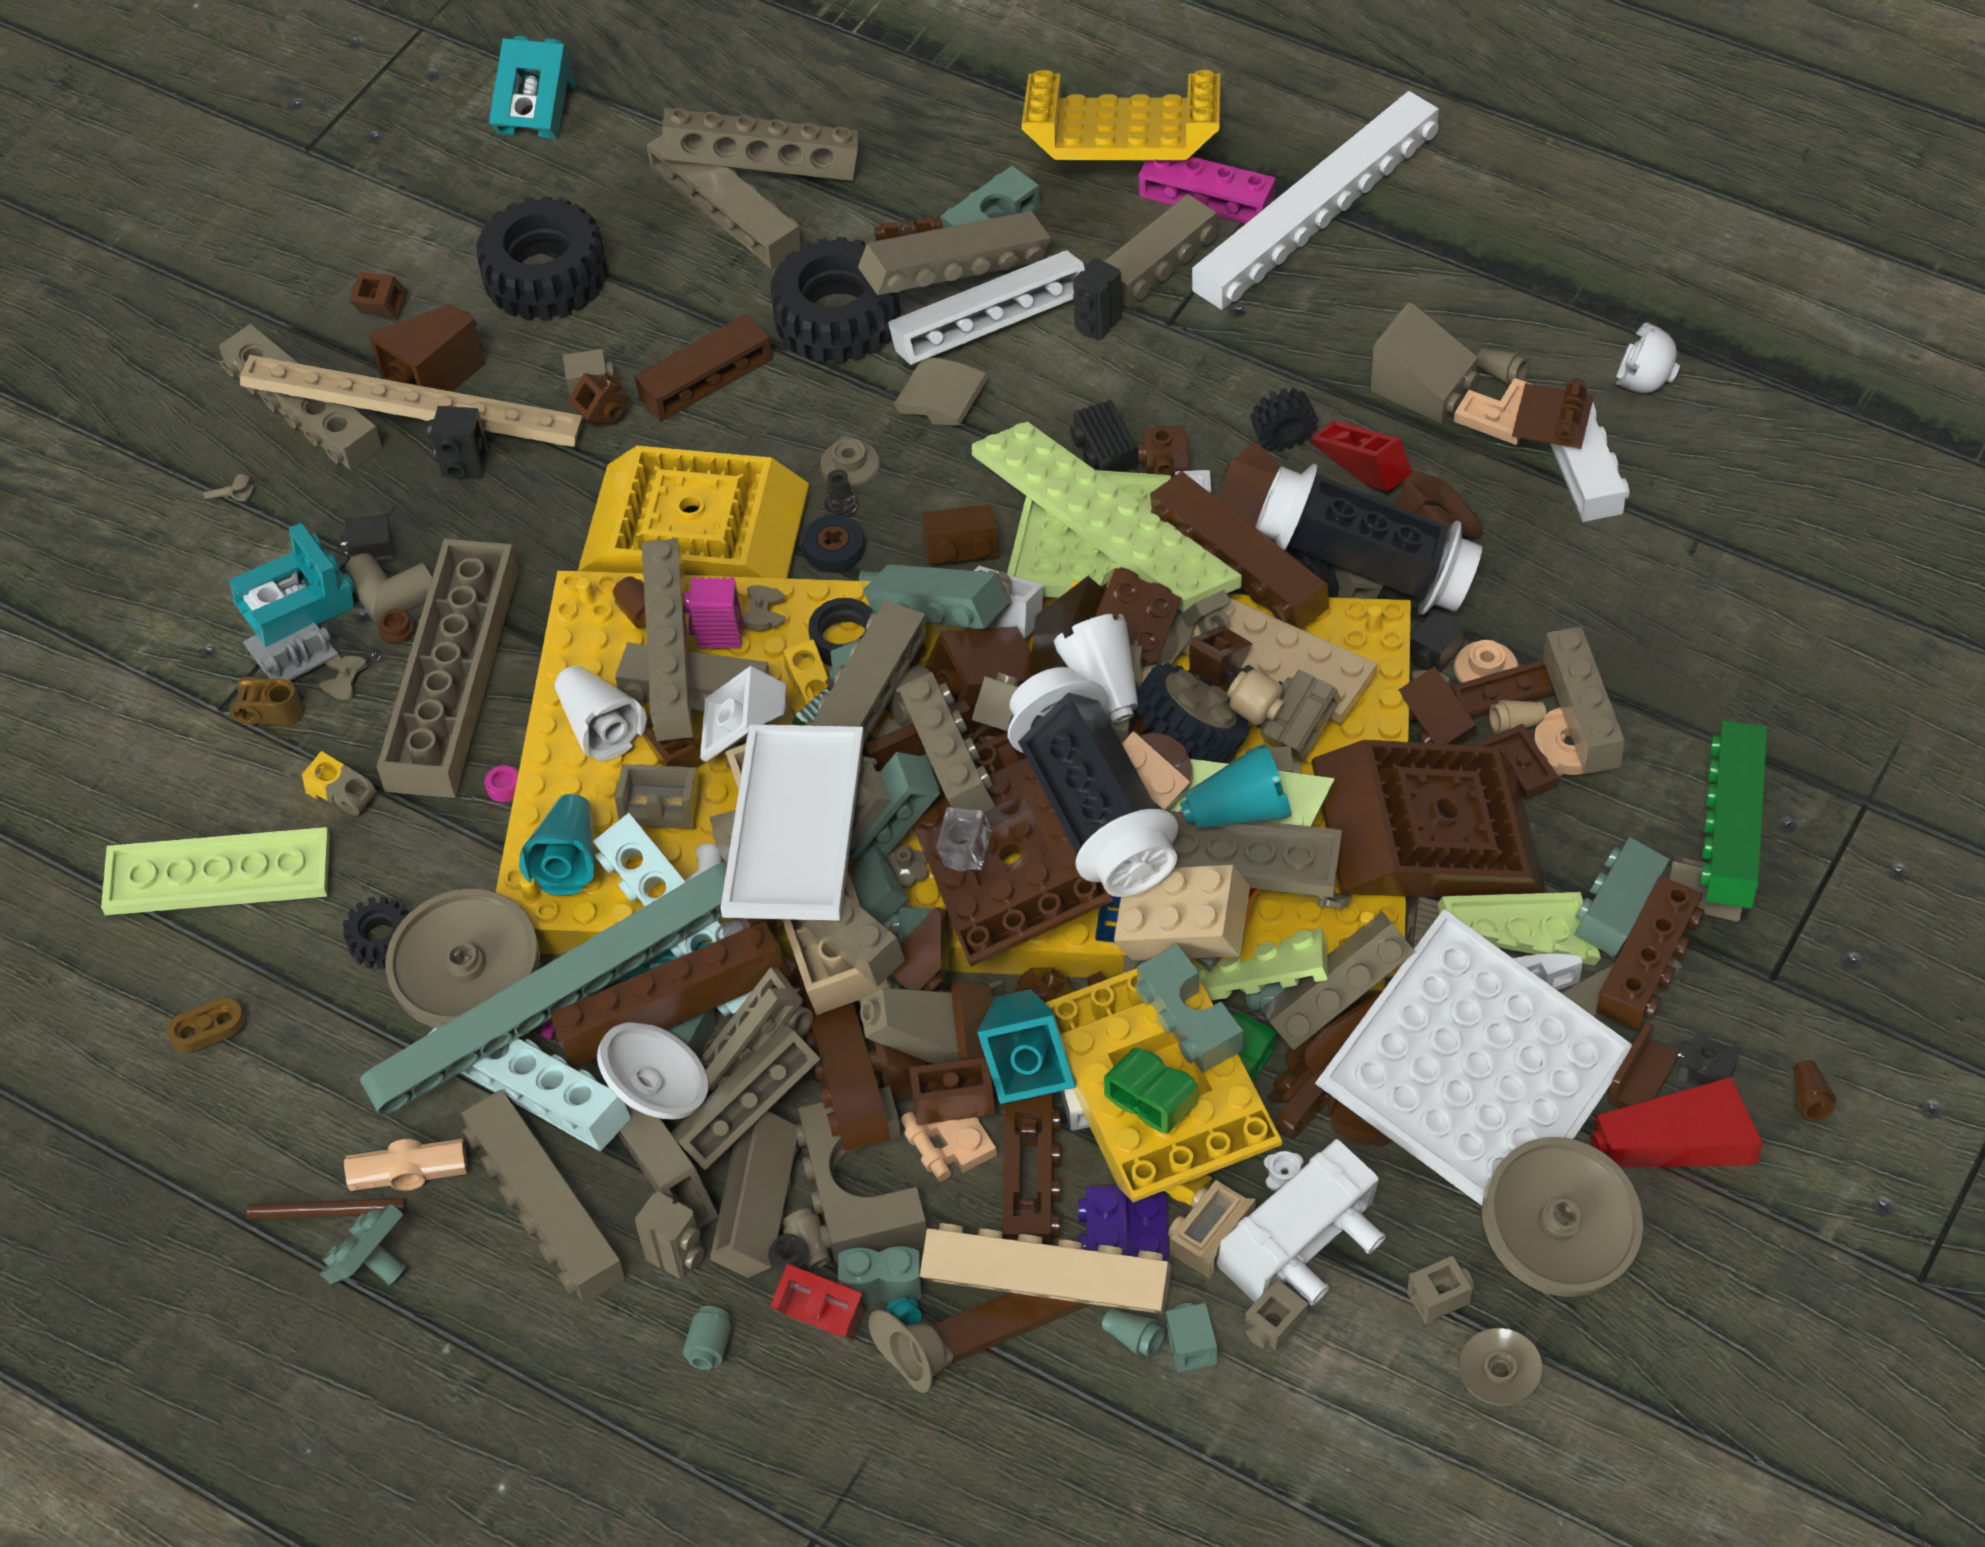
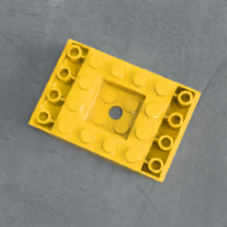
[578,445,810,579]
[1045,958,1282,1202]

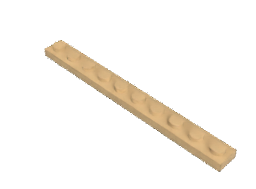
[240,355,582,447]

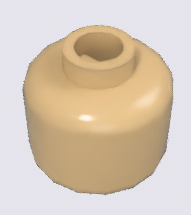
[1227,669,1285,725]

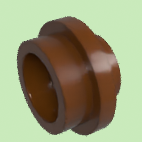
[378,609,414,643]

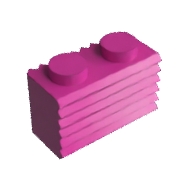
[684,577,744,648]

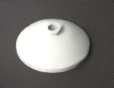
[597,1022,708,1119]

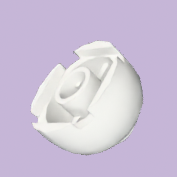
[1616,322,1680,393]

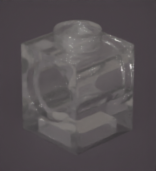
[936,807,992,871]

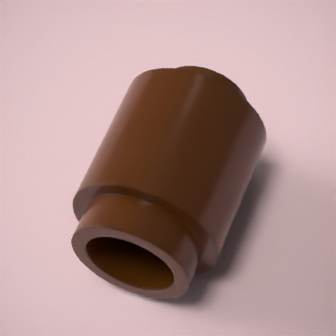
[613,576,646,629]

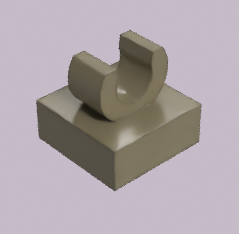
[1181,590,1231,634]

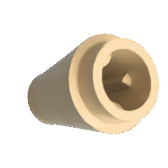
[1489,700,1547,734]

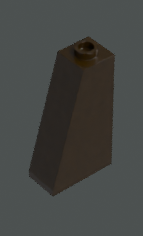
[1029,576,1105,678]

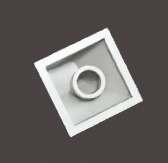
[700,666,786,761]

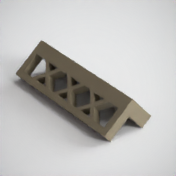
[700,967,803,1101]

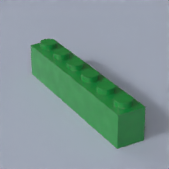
[1700,720,1767,909]

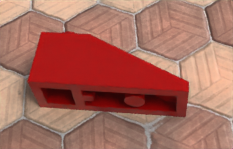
[1310,420,1412,491]

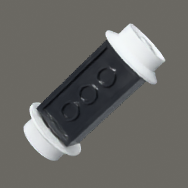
[1255,463,1482,615]
[1008,667,1178,897]

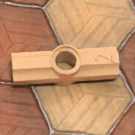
[344,1139,468,1191]

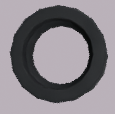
[808,598,873,666]

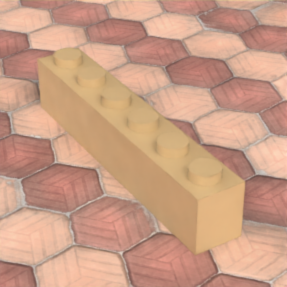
[920,1223,1172,1315]

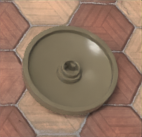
[385,889,540,1028]
[1482,1137,1643,1297]

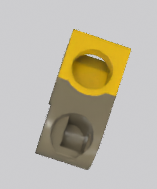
[302,751,376,816]

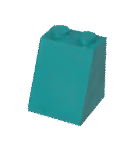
[977,989,1077,1104]

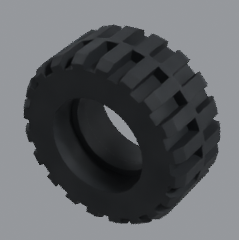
[476,196,607,321]
[771,237,900,364]

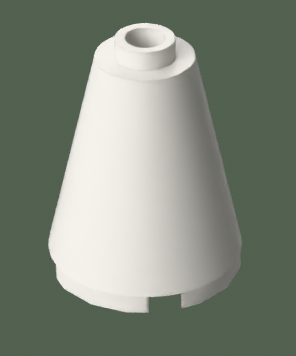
[1054,614,1138,723]
[554,665,647,761]

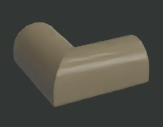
[344,553,432,625]

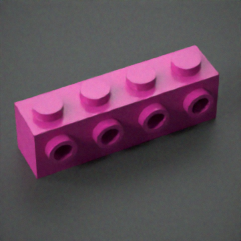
[1139,156,1276,223]

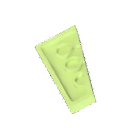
[1437,892,1601,966]

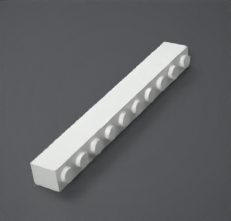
[1192,91,1439,310]

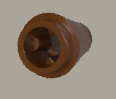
[1793,1060,1836,1121]

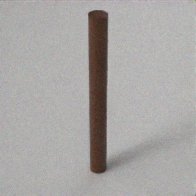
[246,1198,406,1220]

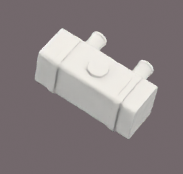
[1217,1139,1386,1306]

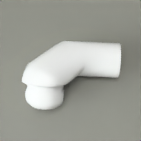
[684,843,722,882]

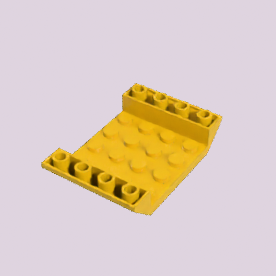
[1022,70,1220,160]

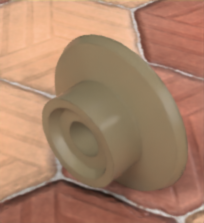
[819,438,881,488]

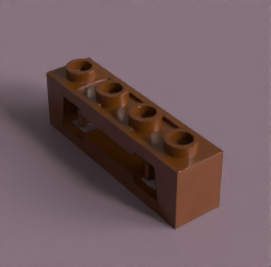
[1002,1093,1061,1245]

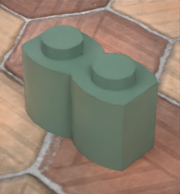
[838,1246,922,1306]

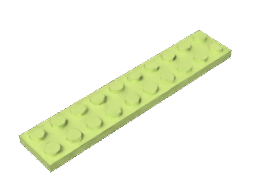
[972,421,1242,612]

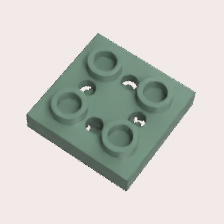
[319,1204,406,1285]

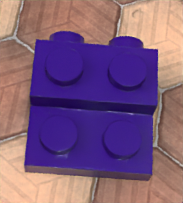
[1078,1186,1168,1261]

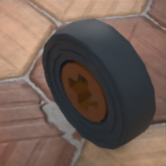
[802,514,865,573]

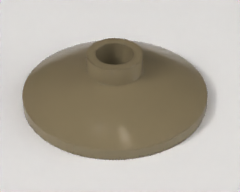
[1459,1328,1543,1406]

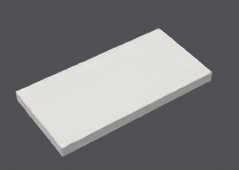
[721,724,864,921]

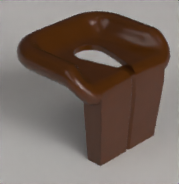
[1393,472,1483,538]

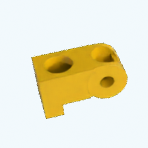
[783,639,828,707]

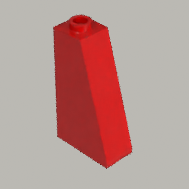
[1590,1077,1763,1168]

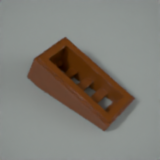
[642,717,703,768]

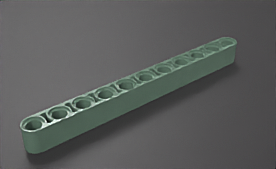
[360,863,727,1115]

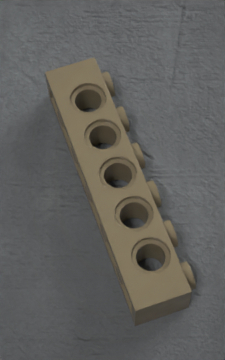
[659,108,858,181]
[219,324,382,471]

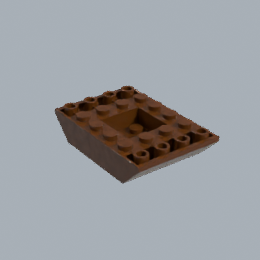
[913,732,1113,967]
[1311,740,1547,898]

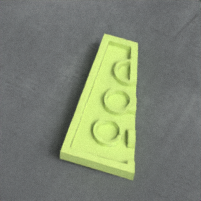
[1195,928,1328,1001]

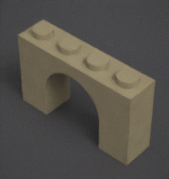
[794,1086,927,1262]

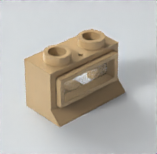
[1168,1180,1256,1279]

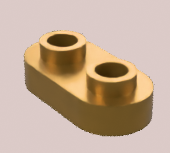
[167,998,245,1053]

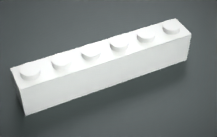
[888,250,1085,365]

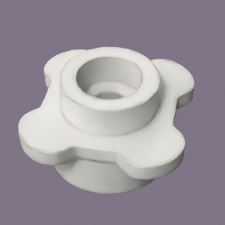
[1264,1151,1303,1191]

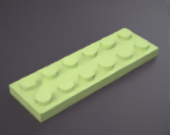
[101,827,330,915]

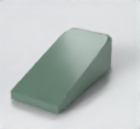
[849,846,908,924]

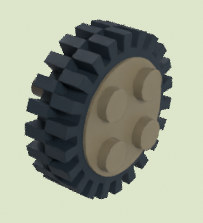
[1136,663,1250,764]

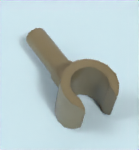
[203,474,254,501]

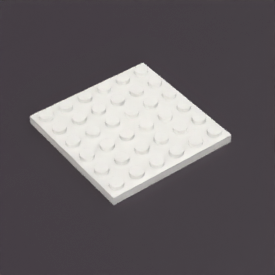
[1315,909,1632,1206]

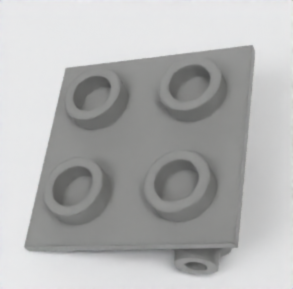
[243,623,338,681]

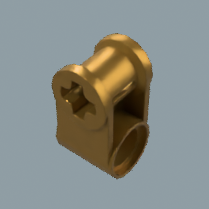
[229,677,304,726]

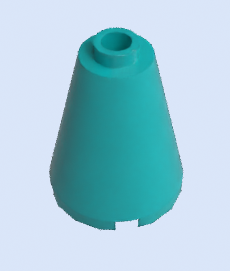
[1180,744,1292,829]
[519,794,596,896]

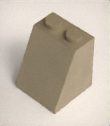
[1371,302,1480,424]

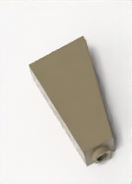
[860,988,996,1078]
[617,1103,719,1229]

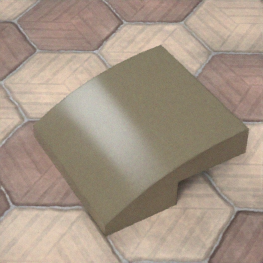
[894,358,988,425]

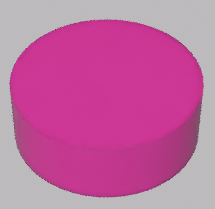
[484,765,519,802]

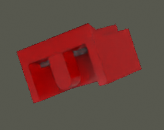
[770,1263,865,1341]

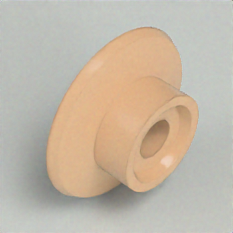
[1453,640,1519,683]

